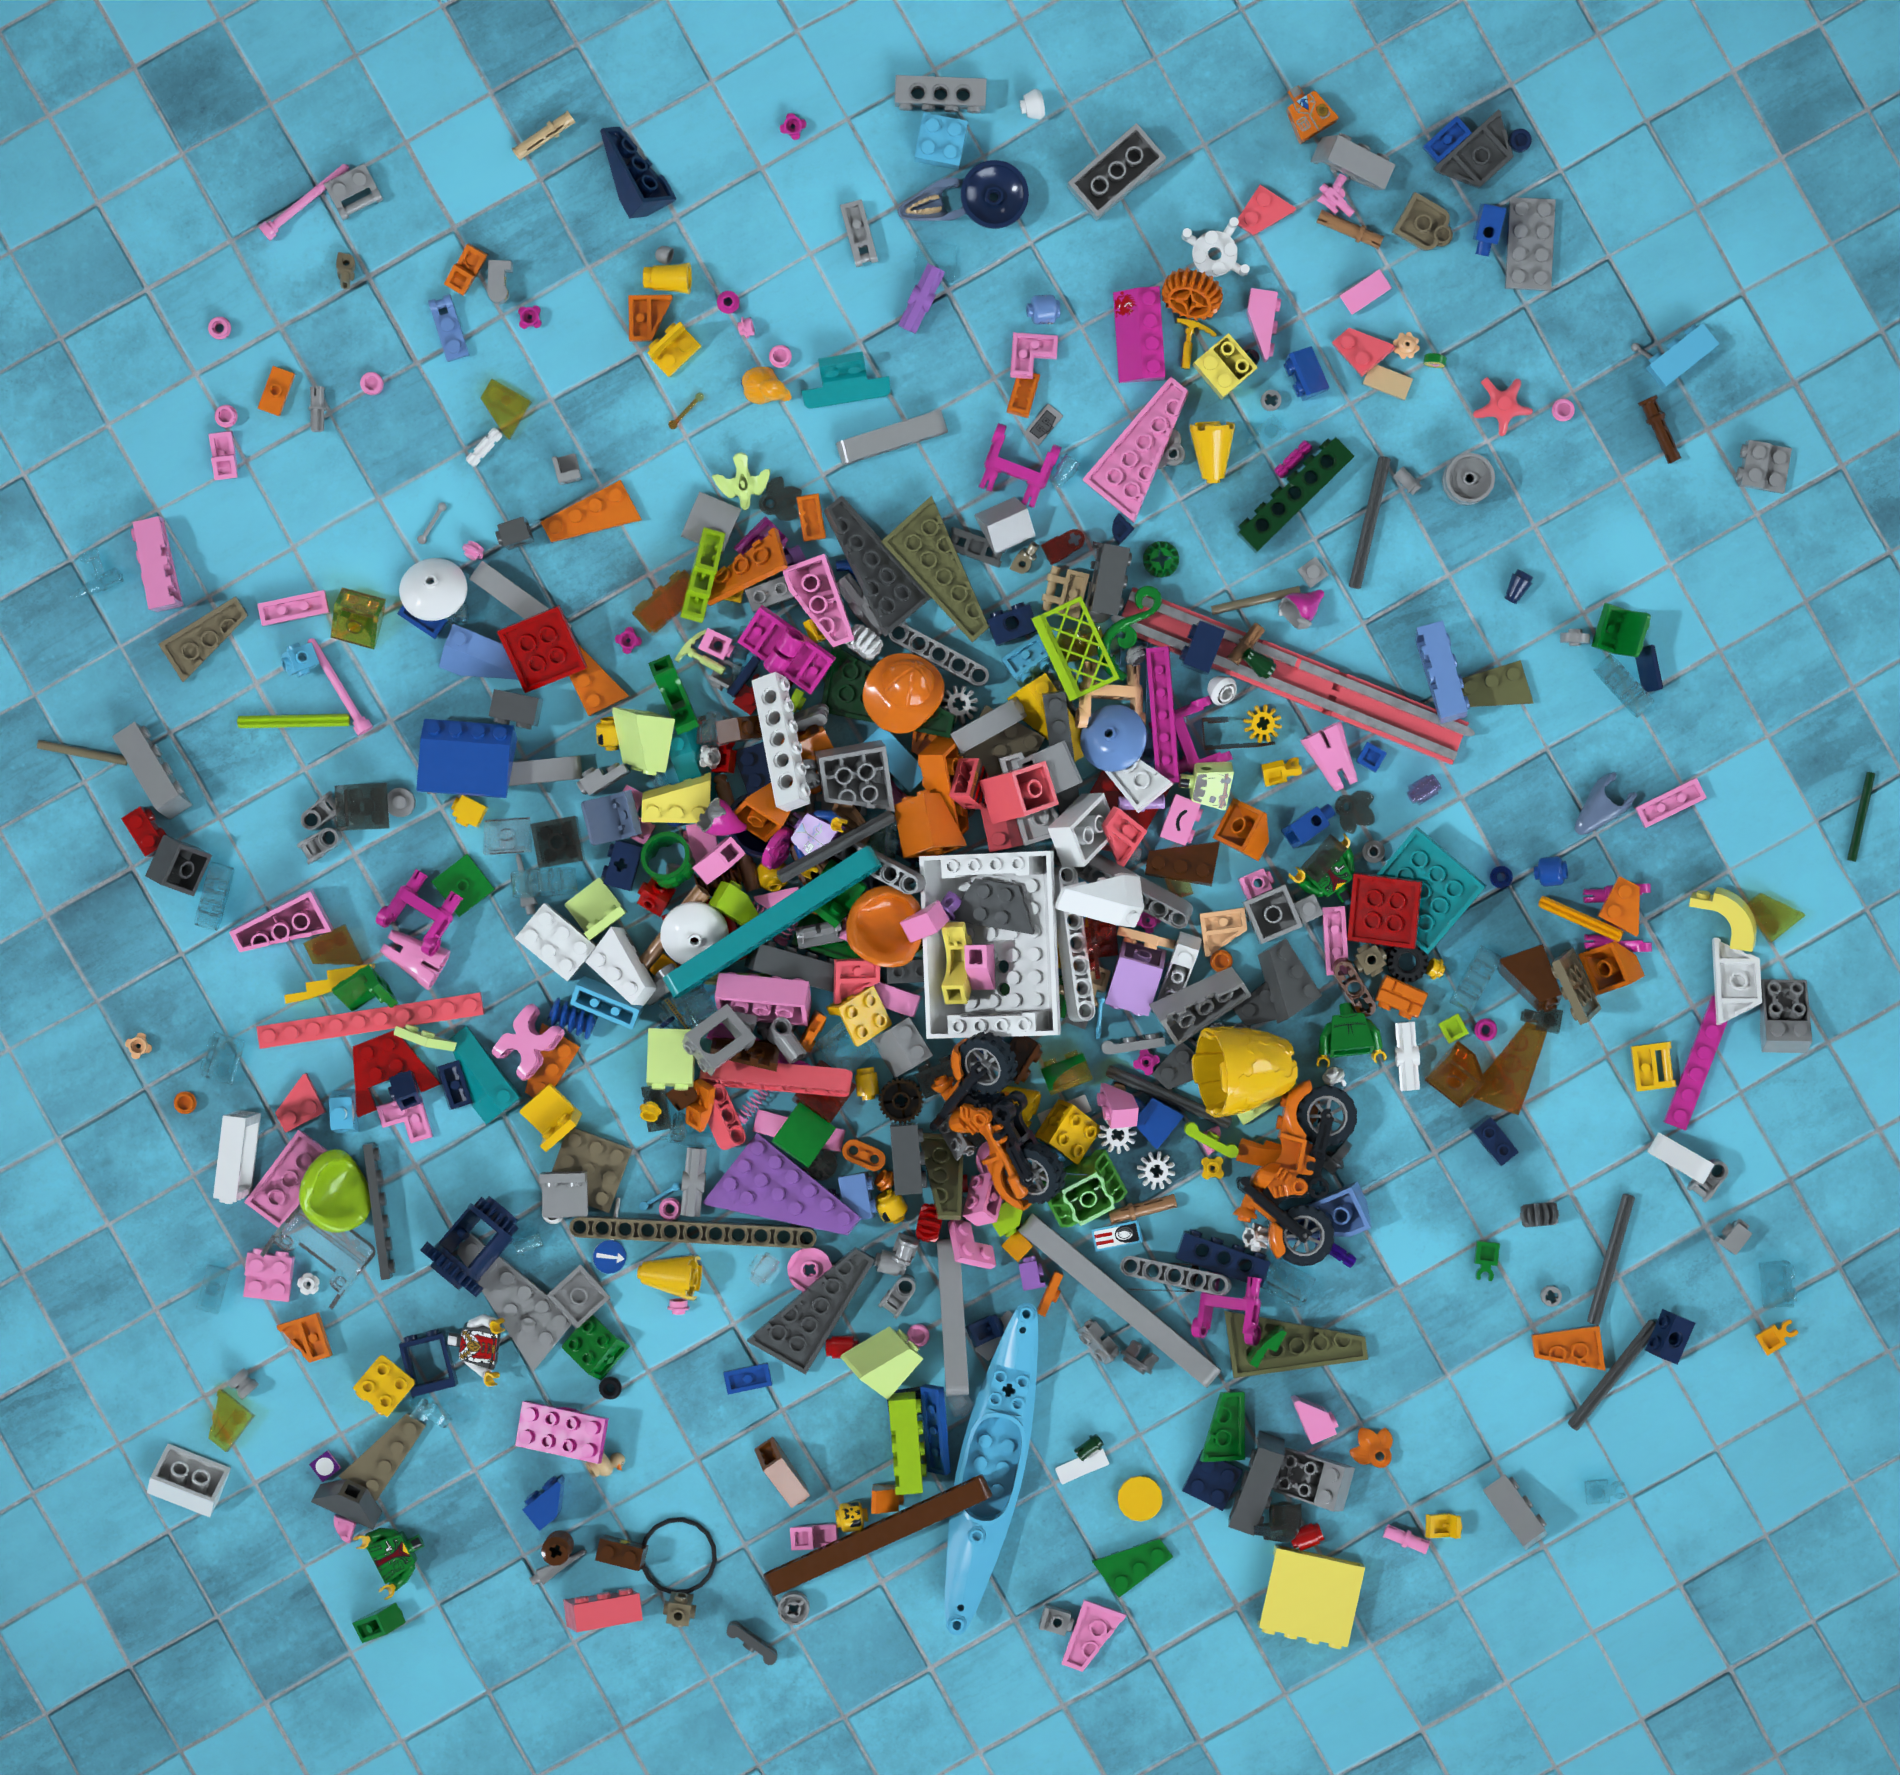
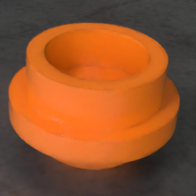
[1210,950,1233,972]
[174,1091,197,1114]
[874,1170,894,1192]

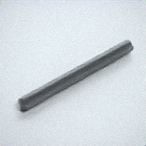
[1349,456,1391,589]
[777,810,895,883]
[1106,1065,1232,1128]
[1587,1194,1635,1325]
[1568,1320,1656,1431]

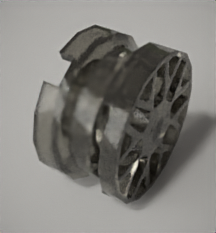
[806,1148,838,1180]

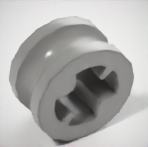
[1261,390,1282,411]
[1540,1285,1562,1307]

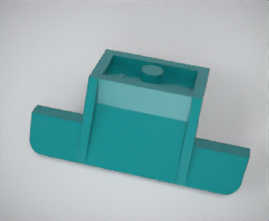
[801,351,890,409]

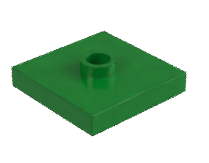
[431,854,495,917]

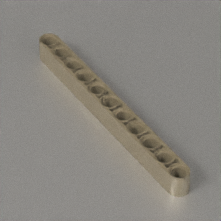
[569,1216,817,1249]

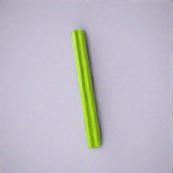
[237,714,350,728]

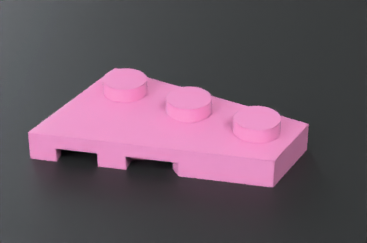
[1061,1599,1127,1672]

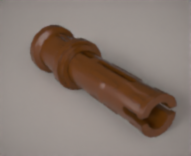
[1638,395,1682,464]

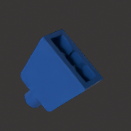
[1473,203,1507,257]
[1281,804,1335,849]
[1134,1096,1184,1149]

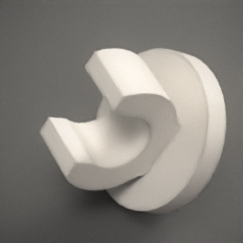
[1322,1067,1346,1087]

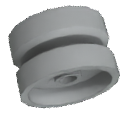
[1442,453,1495,506]

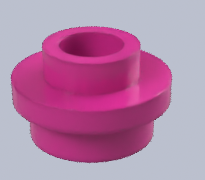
[717,291,740,314]
[1474,1018,1497,1041]

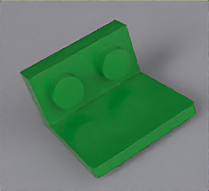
[814,859,867,928]
[332,964,398,1011]
[562,1315,630,1381]

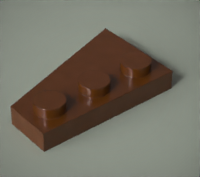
[1145,841,1220,887]
[710,1037,780,1072]

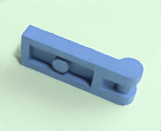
[428,294,469,362]

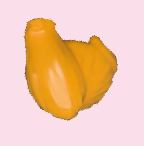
[741,367,792,404]

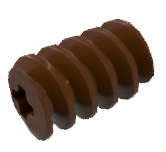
[694,861,743,897]
[541,1530,574,1566]

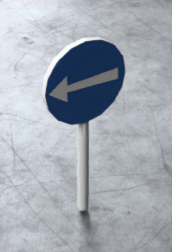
[593,1197,626,1274]

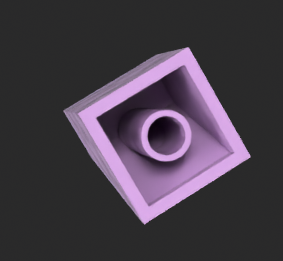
[1105,938,1166,1016]

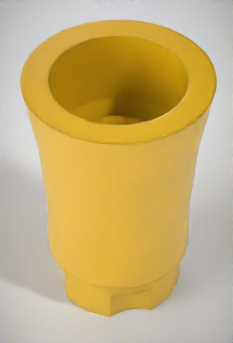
[643,262,692,294]

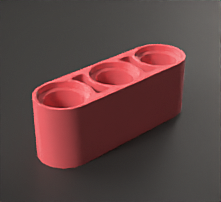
[708,1084,746,1150]

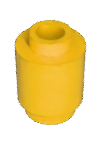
[855,1067,880,1100]

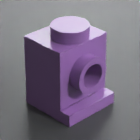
[1018,1255,1046,1291]

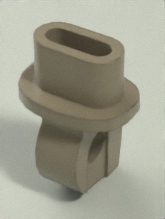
[336,252,355,289]
[1009,541,1039,574]

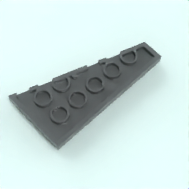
[824,496,932,637]
[747,1247,875,1375]

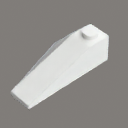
[1054,873,1144,927]

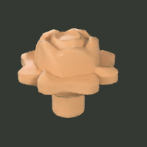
[1392,332,1420,359]

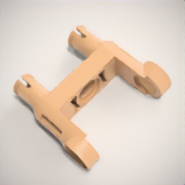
[1075,661,1146,728]

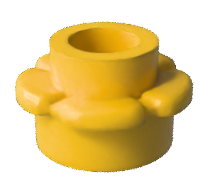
[1426,958,1445,980]
[639,1101,662,1122]

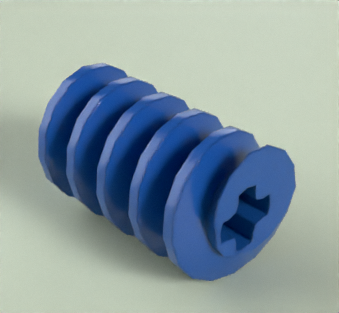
[547,997,598,1040]

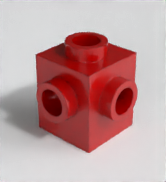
[637,878,676,917]

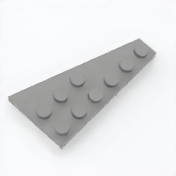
[456,1233,572,1372]

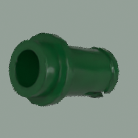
[1074,1434,1104,1461]

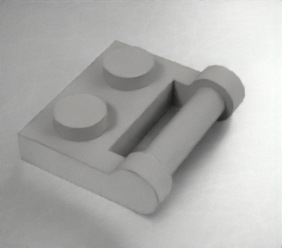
[324,163,383,221]

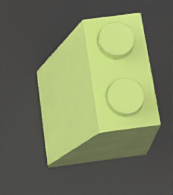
[612,707,675,776]
[646,1028,695,1091]
[840,1326,923,1400]

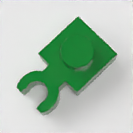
[1474,1240,1500,1281]

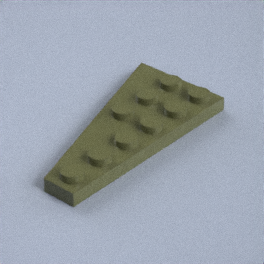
[881,496,989,643]
[1224,1310,1368,1378]

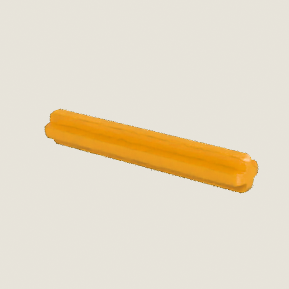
[1538,896,1624,942]

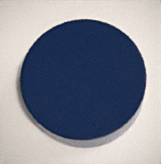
[1508,129,1532,153]

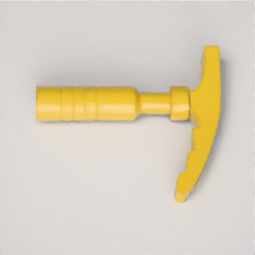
[1176,318,1217,369]

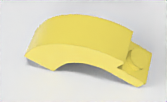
[1689,887,1757,952]
[941,922,972,1004]

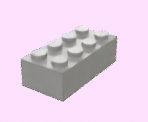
[1067,123,1166,221]

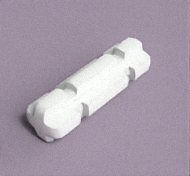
[466,428,502,467]

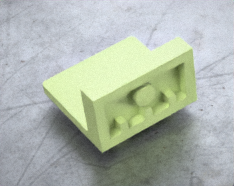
[565,878,627,941]

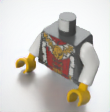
[447,1314,505,1387]

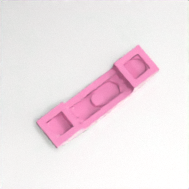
[753,1109,846,1152]

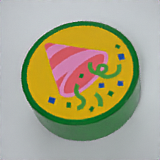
[1423,353,1447,368]

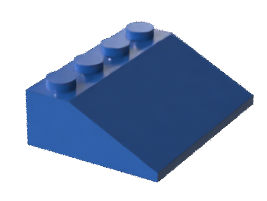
[416,719,517,798]

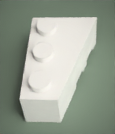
[585,927,657,1006]

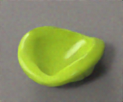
[299,1149,371,1233]

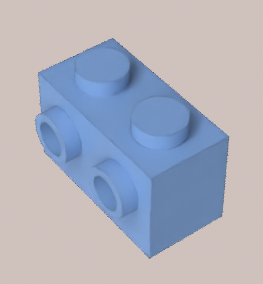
[838,1172,878,1220]

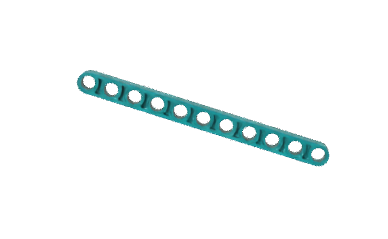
[663,846,882,999]

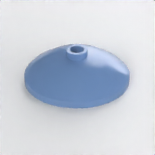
[1080,705,1147,772]

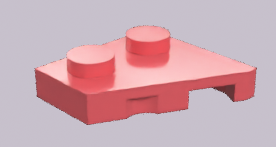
[1237,185,1296,236]
[833,958,880,1004]

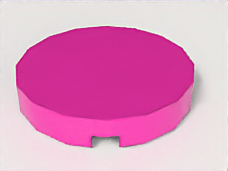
[762,827,794,870]

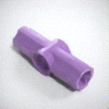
[898,264,945,334]

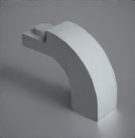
[951,696,1027,754]

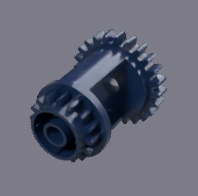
[420,1196,519,1297]

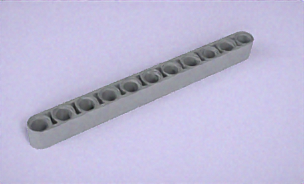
[1018,1213,1222,1388]

